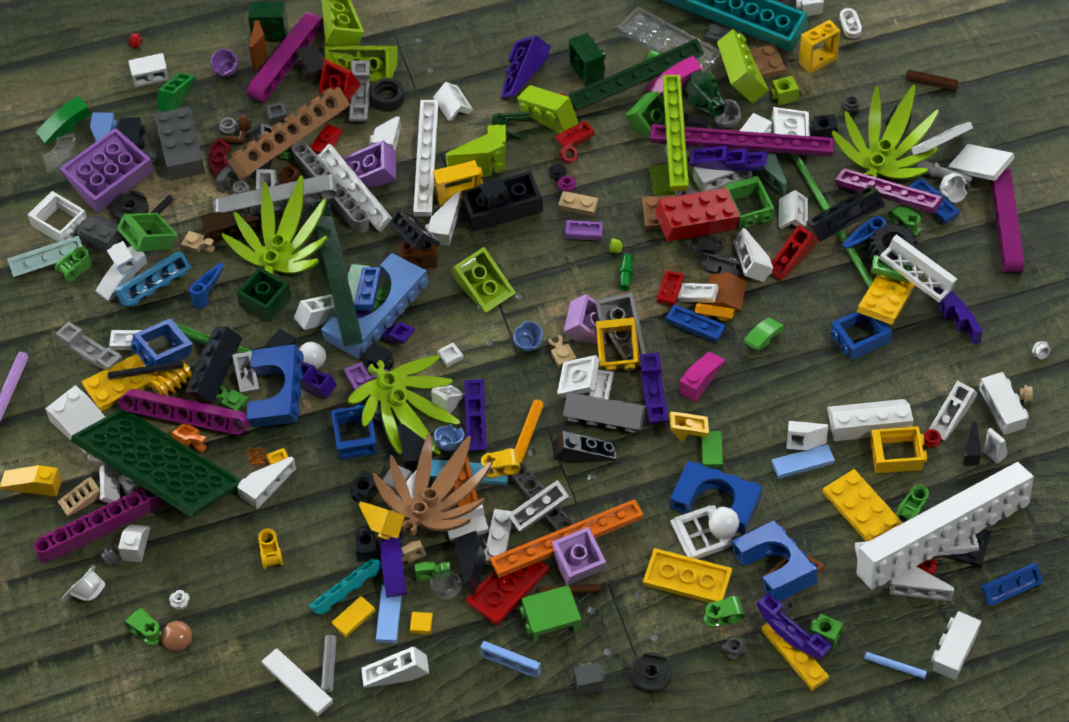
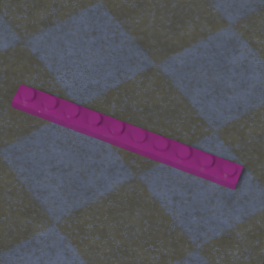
[650,124,834,157]

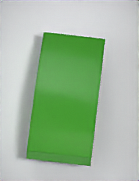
[743,317,784,350]

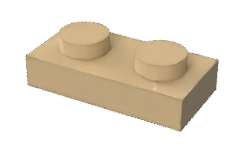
[558,191,598,217]

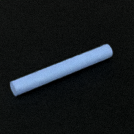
[864,652,927,679]

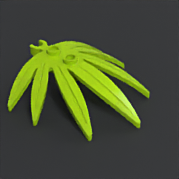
[832,85,939,180]
[222,175,327,274]
[347,355,460,455]

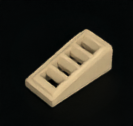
[58,477,100,517]

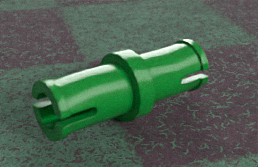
[618,253,634,291]

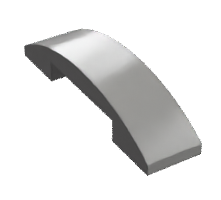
[349,61,370,121]
[55,322,122,370]

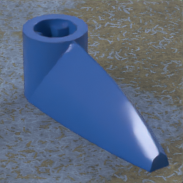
[842,216,886,249]
[189,263,224,308]

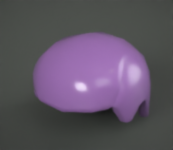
[210,49,239,77]

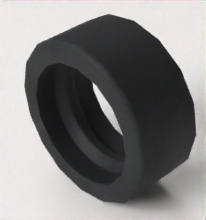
[370,78,405,112]

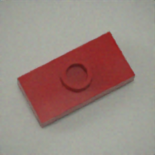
[555,120,595,148]
[310,124,343,155]
[656,270,684,307]

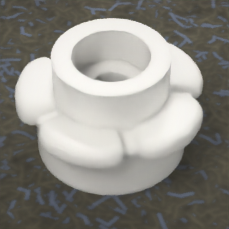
[1032,341,1051,359]
[169,590,189,610]

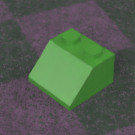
[624,91,666,138]

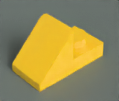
[669,411,709,442]

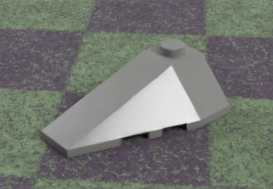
[595,292,646,368]

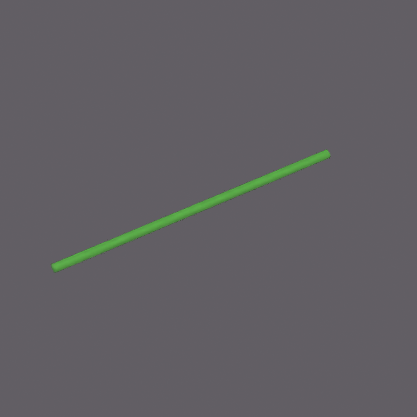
[769,116,873,288]

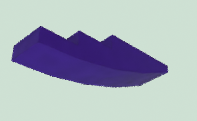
[690,146,768,171]
[933,287,983,345]
[464,379,487,451]

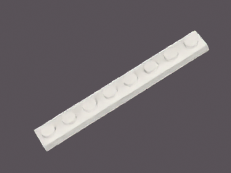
[413,100,439,216]

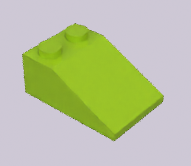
[446,131,506,176]
[450,247,516,313]

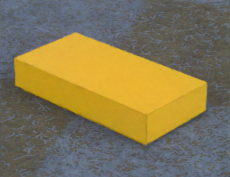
[332,596,376,638]

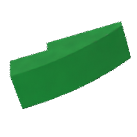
[36,96,90,145]

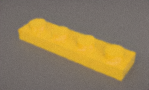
[761,623,829,691]

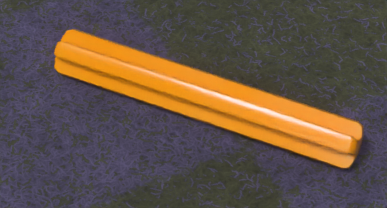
[515,399,543,463]

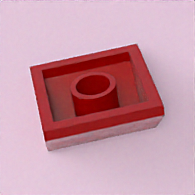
[318,59,361,101]

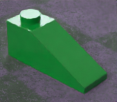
[157,73,195,112]

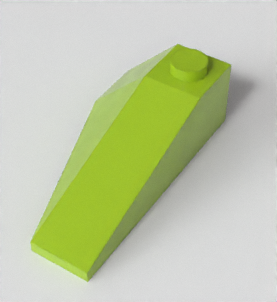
[325,46,398,82]

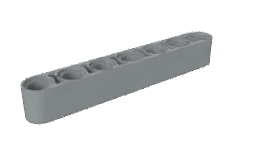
[292,141,369,233]
[213,175,337,216]

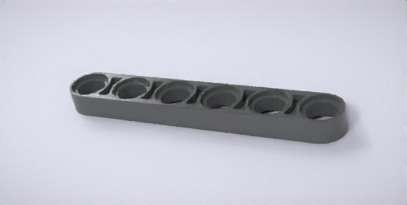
[510,463,574,532]

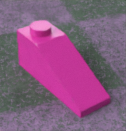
[679,352,725,402]

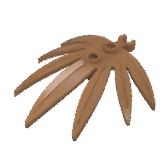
[373,434,491,536]

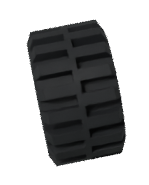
[869,224,918,263]

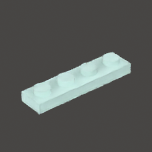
[7,236,82,277]

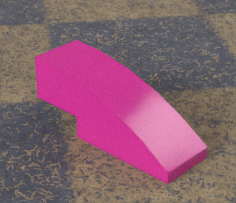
[646,55,702,98]

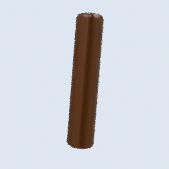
[906,69,959,90]

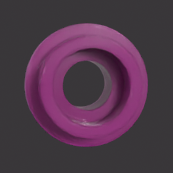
[558,176,576,193]

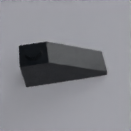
[454,530,487,595]

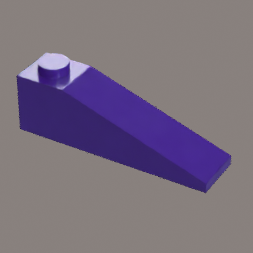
[501,35,551,99]

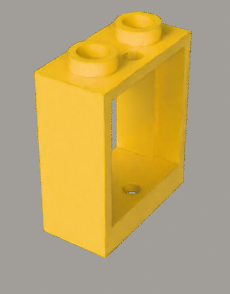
[799,20,840,74]
[433,160,483,207]
[596,317,640,372]
[870,426,927,473]

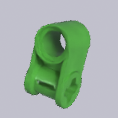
[888,204,921,236]
[55,247,92,282]
[896,485,929,520]
[704,596,745,628]
[124,608,162,646]

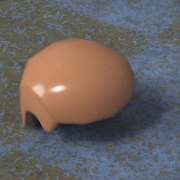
[161,621,193,652]

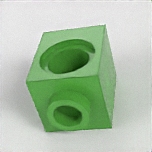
[809,613,843,650]

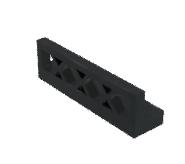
[807,185,885,242]
[389,208,441,251]

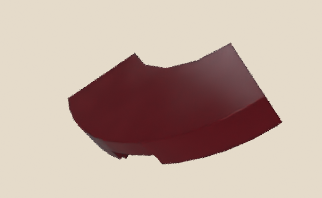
[208,138,232,178]

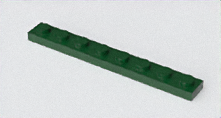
[569,38,704,111]

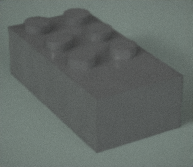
[155,106,205,181]

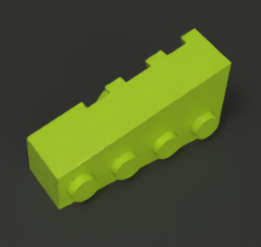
[321,0,364,46]
[717,29,769,103]

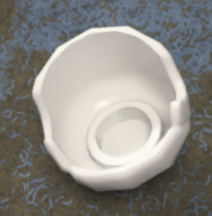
[940,173,967,203]
[299,342,326,369]
[709,507,739,540]

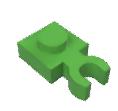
[215,386,249,411]
[415,562,451,581]

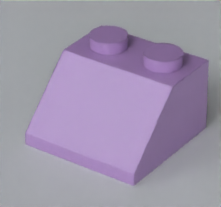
[563,294,608,344]
[552,527,606,585]

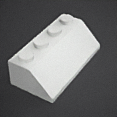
[827,399,913,441]

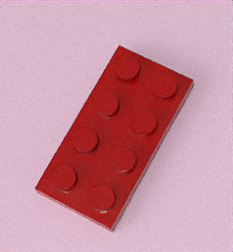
[465,545,549,626]

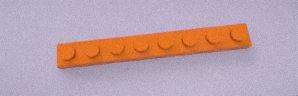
[490,499,644,578]

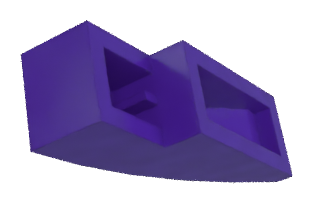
[278,362,337,399]

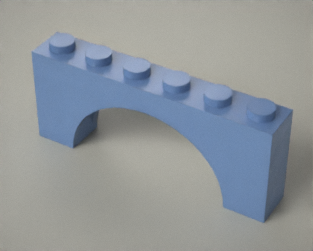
[321,253,429,359]

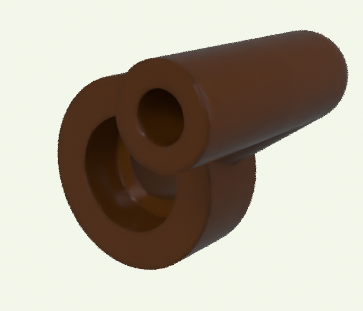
[223,114,252,144]
[274,165,300,186]

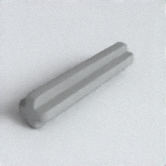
[321,635,336,693]

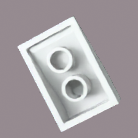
[45,385,105,455]

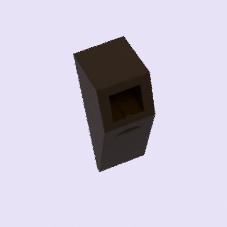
[200,212,261,243]

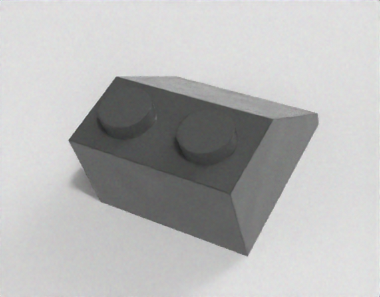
[77,215,124,256]

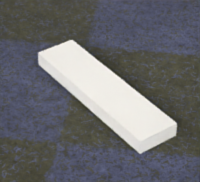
[911,122,973,155]
[261,648,333,716]

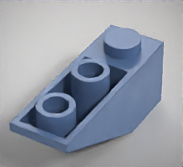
[90,112,119,142]

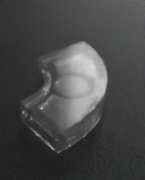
[43,133,76,172]

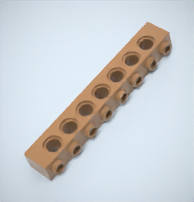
[228,87,350,179]

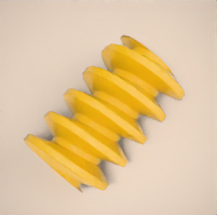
[150,360,193,396]

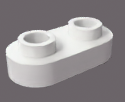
[839,8,862,39]

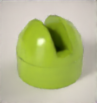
[609,238,623,254]

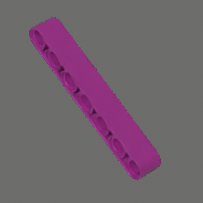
[246,11,324,102]
[991,168,1024,273]
[118,389,251,435]
[33,487,163,563]

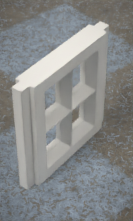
[670,505,733,559]

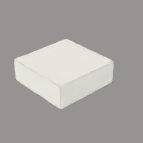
[437,342,464,368]

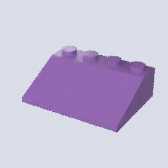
[60,128,153,213]

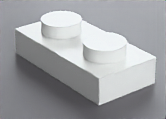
[109,330,149,350]

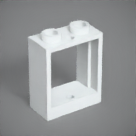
[28,191,87,242]

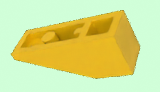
[0,465,62,497]
[359,501,405,540]

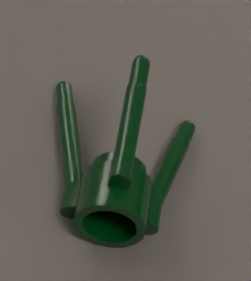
[690,81,727,118]
[492,112,532,140]

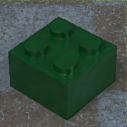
[248,2,288,41]
[569,32,606,86]
[236,267,292,322]

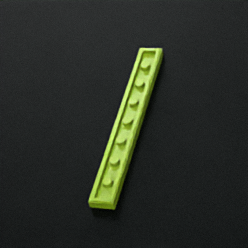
[663,75,689,191]

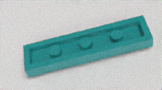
[308,558,382,615]

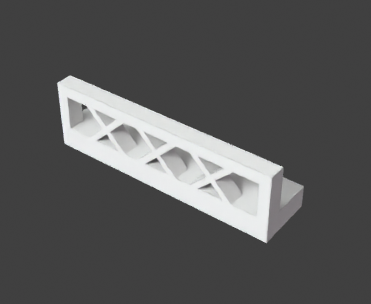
[879,235,957,303]

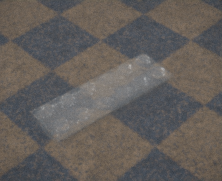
[617,6,722,72]

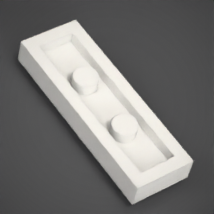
[484,509,513,565]

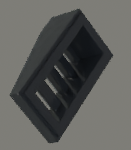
[963,422,981,466]

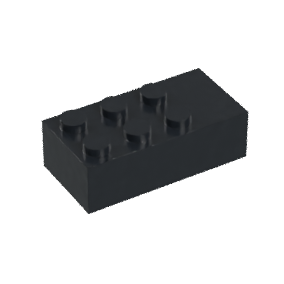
[461,171,543,232]

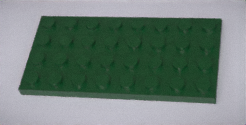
[71,409,241,518]

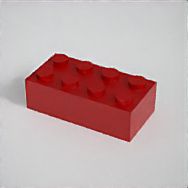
[655,188,740,242]

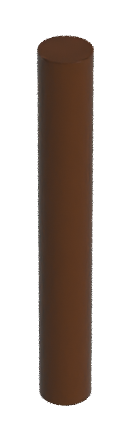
[540,584,601,593]

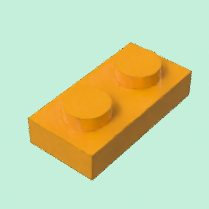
[695,303,735,321]

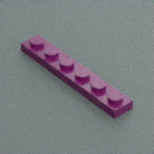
[835,168,942,214]

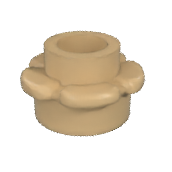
[1020,385,1032,404]

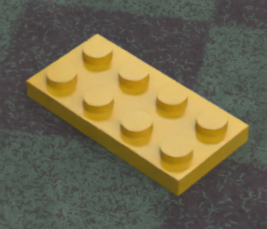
[857,275,916,325]
[82,354,164,412]
[822,469,903,542]
[643,548,732,603]

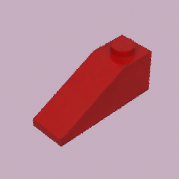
[771,225,819,281]

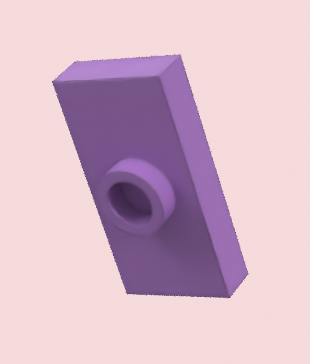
[565,220,603,241]

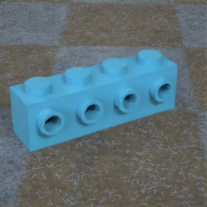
[113,251,191,307]

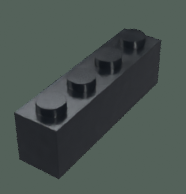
[185,326,243,404]

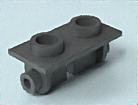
[701,252,742,276]

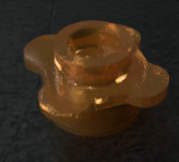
[247,447,267,466]

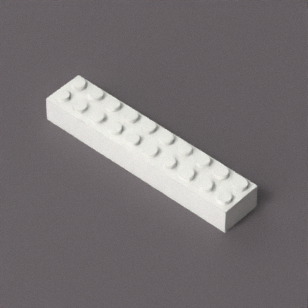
[856,462,1034,590]

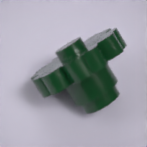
[685,70,719,107]

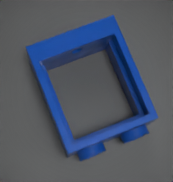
[831,311,892,360]
[130,318,193,366]
[331,405,378,460]

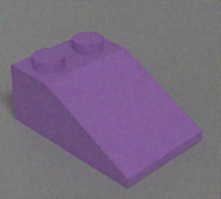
[343,140,396,187]

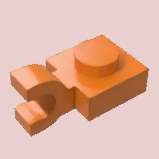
[172,423,206,453]

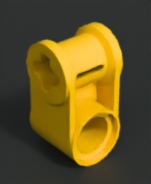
[481,449,520,478]
[258,529,283,569]

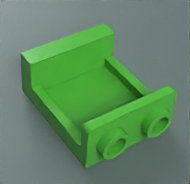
[519,585,581,642]

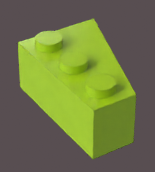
[517,85,579,134]

